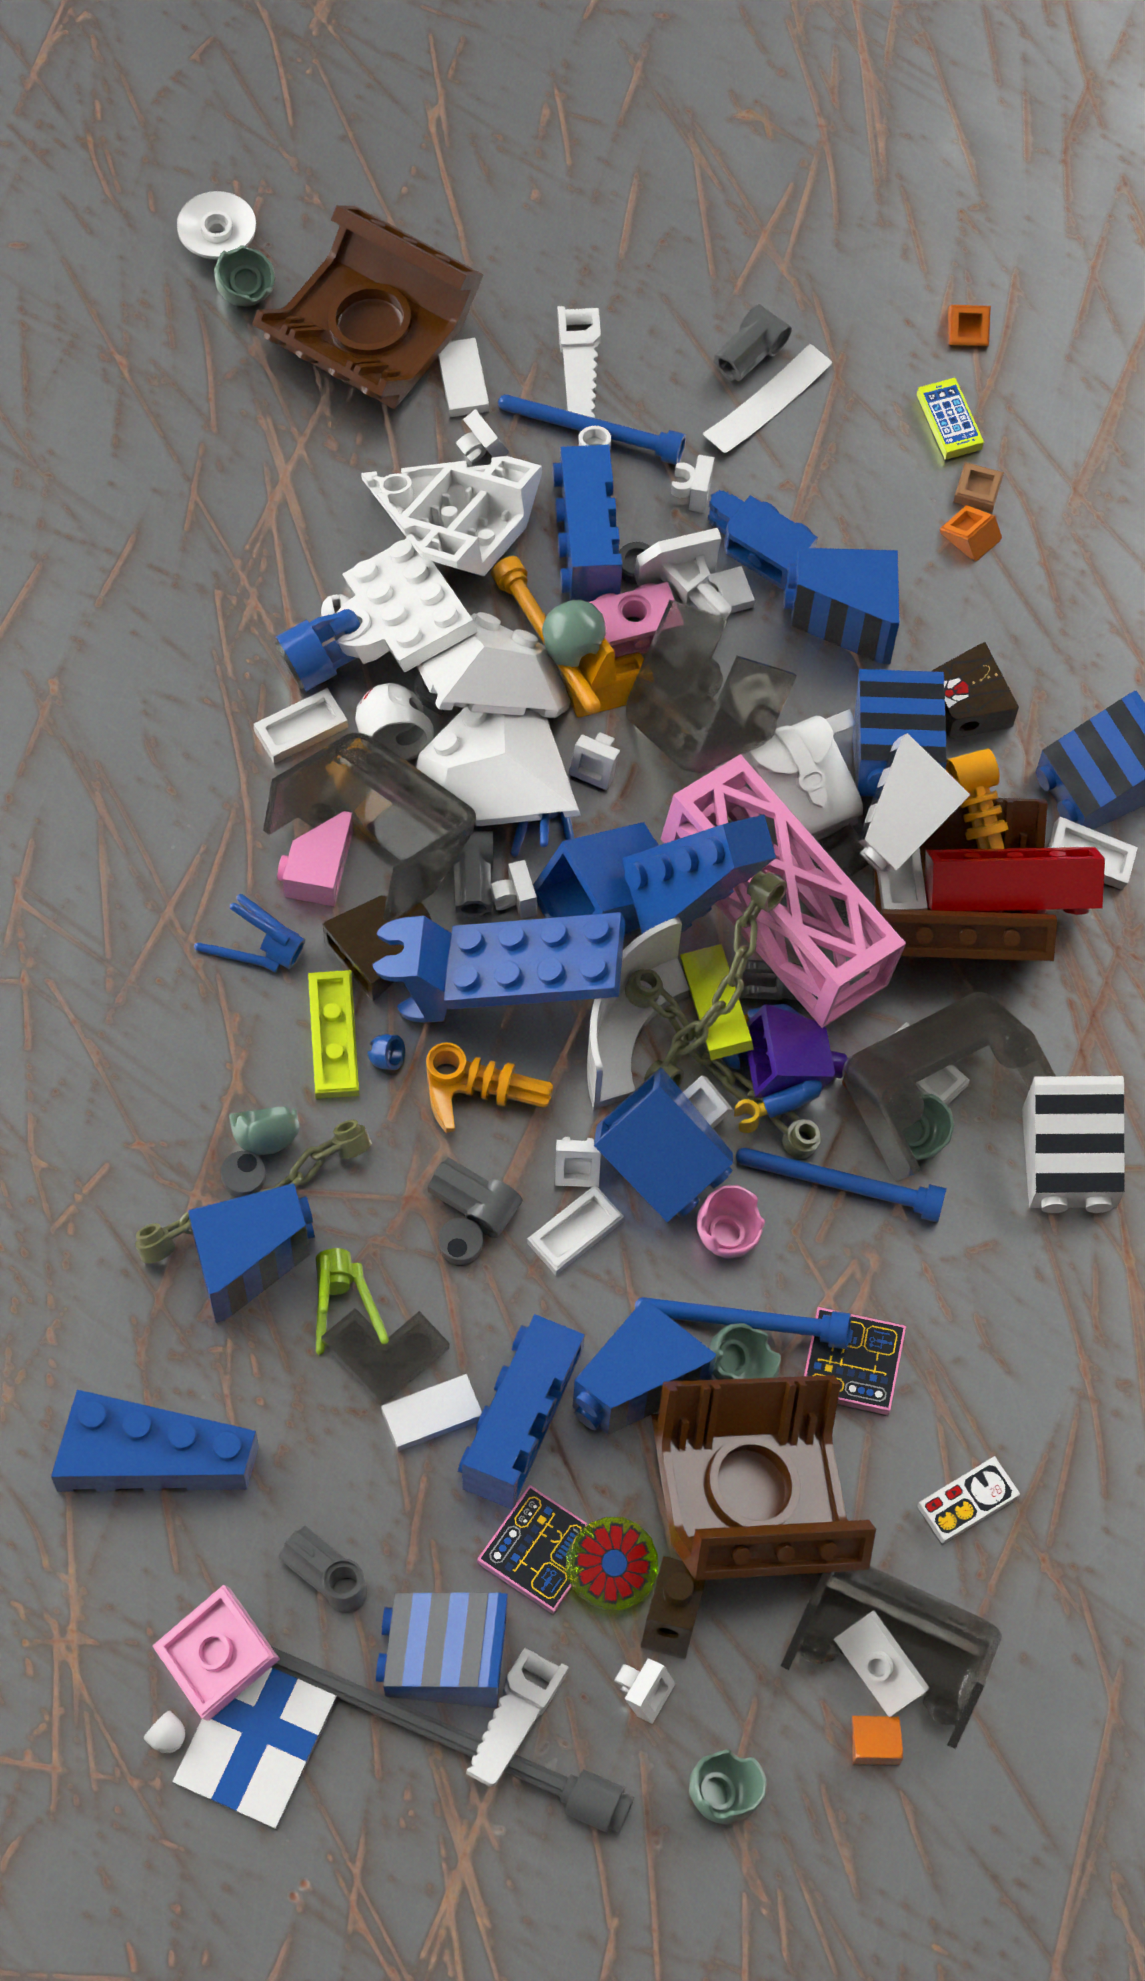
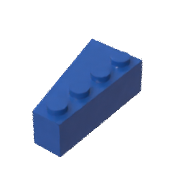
[553,445,622,602]
[622,814,776,934]
[458,1314,585,1510]
[51,1389,259,1492]

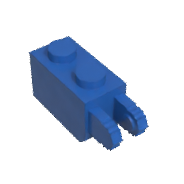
[707,490,818,590]

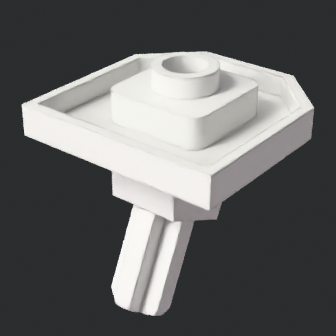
[634,528,732,624]

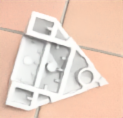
[361,456,542,576]
[417,612,571,718]
[406,707,581,830]

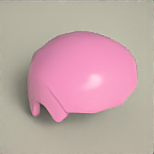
[696,1185,765,1258]

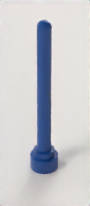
[498,394,686,465]
[735,1148,947,1223]
[635,1297,851,1349]

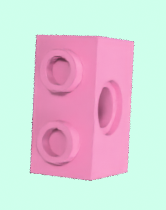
[589,582,683,658]

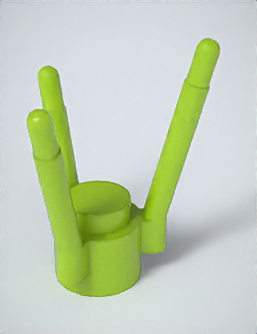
[315,1248,389,1355]

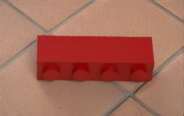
[924,847,1105,915]

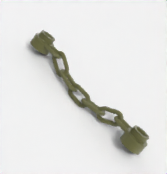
[644,872,787,1087]
[625,969,821,1159]
[135,1120,372,1263]

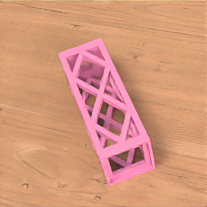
[661,754,906,1028]

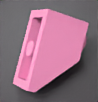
[277,811,354,907]

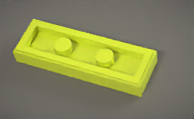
[680,944,754,1060]
[308,970,360,1099]

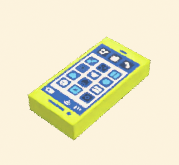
[917,378,984,460]

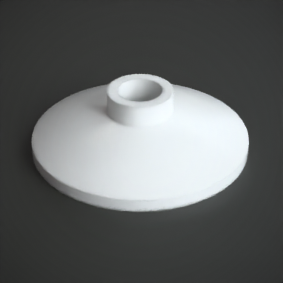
[177,191,256,259]

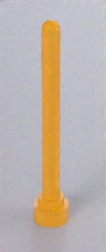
[491,556,601,713]

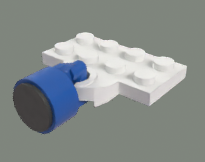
[274,538,478,692]

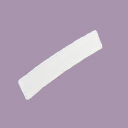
[703,344,832,453]

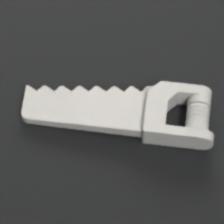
[557,306,601,418]
[466,1648,570,1787]

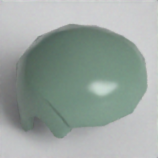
[214,245,275,307]
[542,600,606,667]
[883,1094,955,1160]
[229,1106,300,1155]
[710,1323,781,1380]
[689,1749,767,1824]

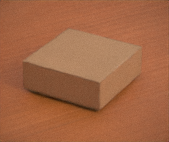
[953,462,1004,513]

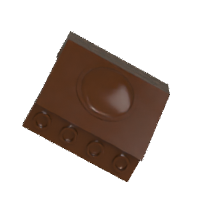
[252,205,484,409]
[873,798,1057,961]
[651,1375,876,1580]

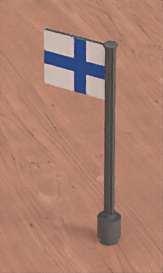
[172,1646,634,1833]

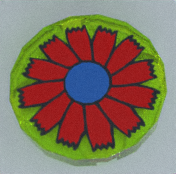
[566,1517,658,1610]

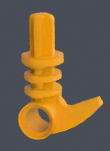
[946,748,1008,849]
[426,1042,553,1133]

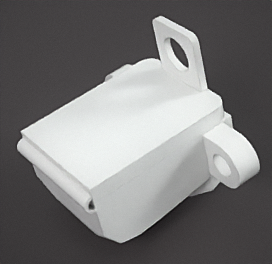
[715,709,863,852]

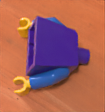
[734,1004,849,1133]

